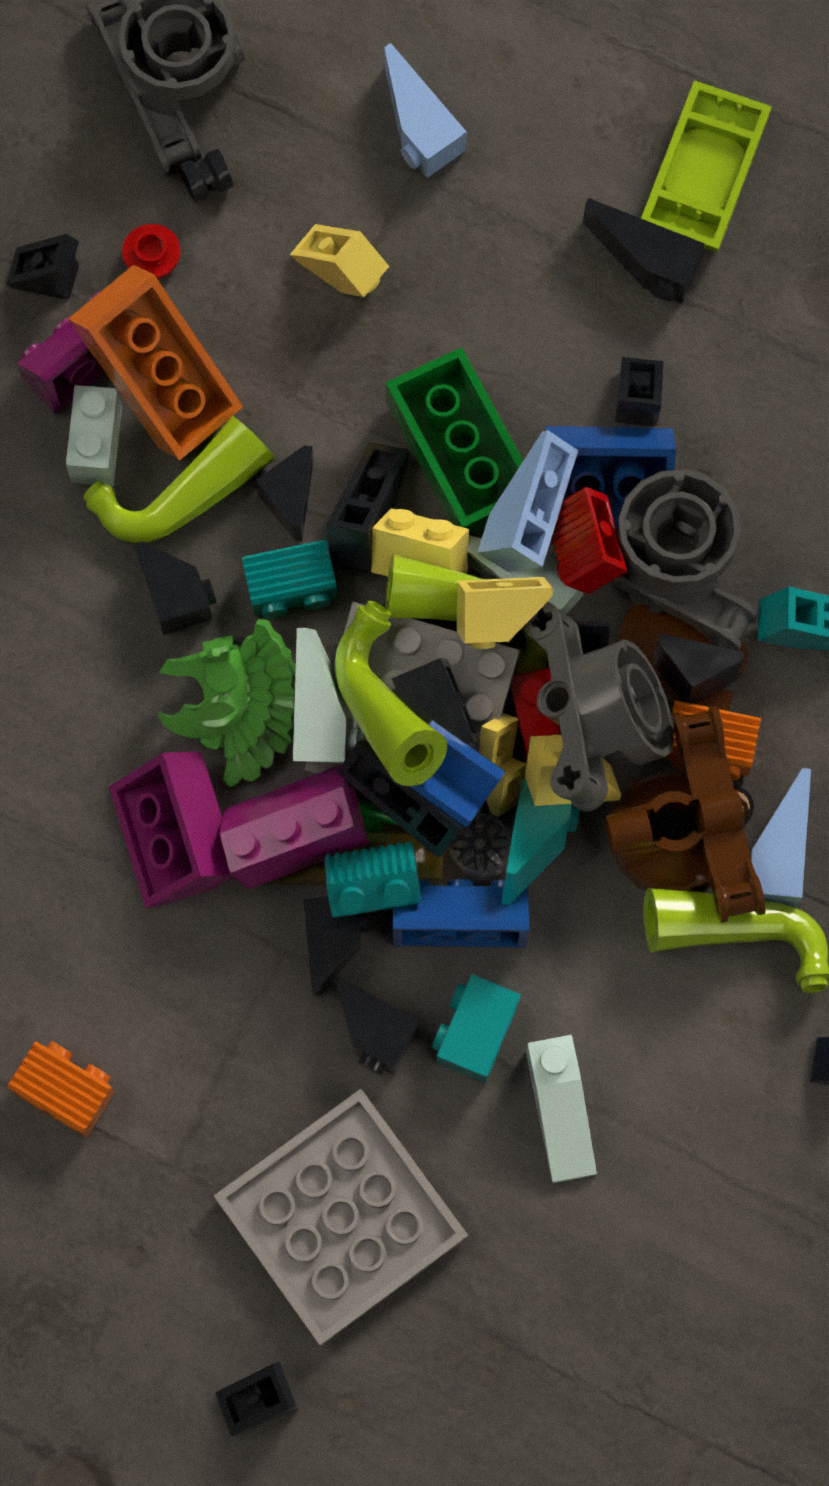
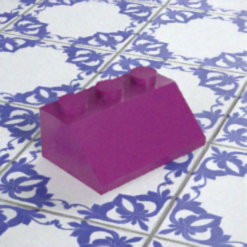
[17,291,105,414]
[109,751,234,909]
[220,764,370,889]

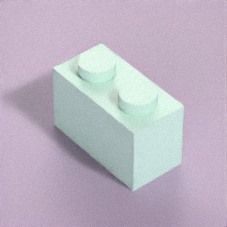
[66,385,122,486]

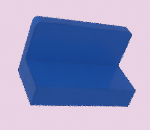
[407,720,505,827]

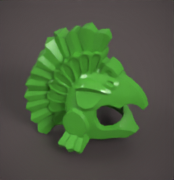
[158,619,296,787]

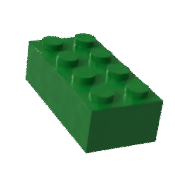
[385,347,523,537]

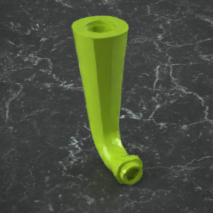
[83,416,275,543]
[385,553,548,675]
[334,601,448,786]
[643,888,829,993]

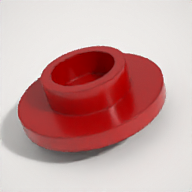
[122,224,181,279]

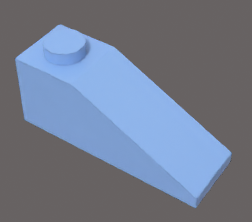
[384,43,467,178]
[477,430,578,572]
[750,768,811,907]

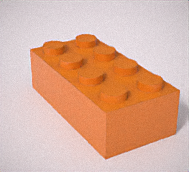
[68,265,243,461]

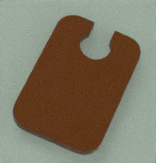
[615,604,748,711]

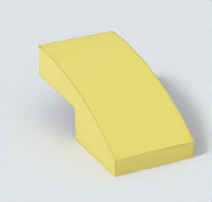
[479,713,526,817]

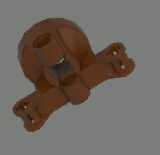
[605,705,766,923]

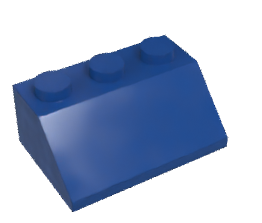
[545,426,676,526]
[393,879,529,948]

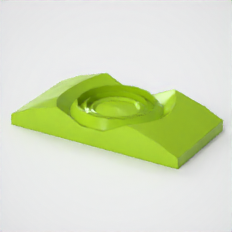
[641,80,772,253]

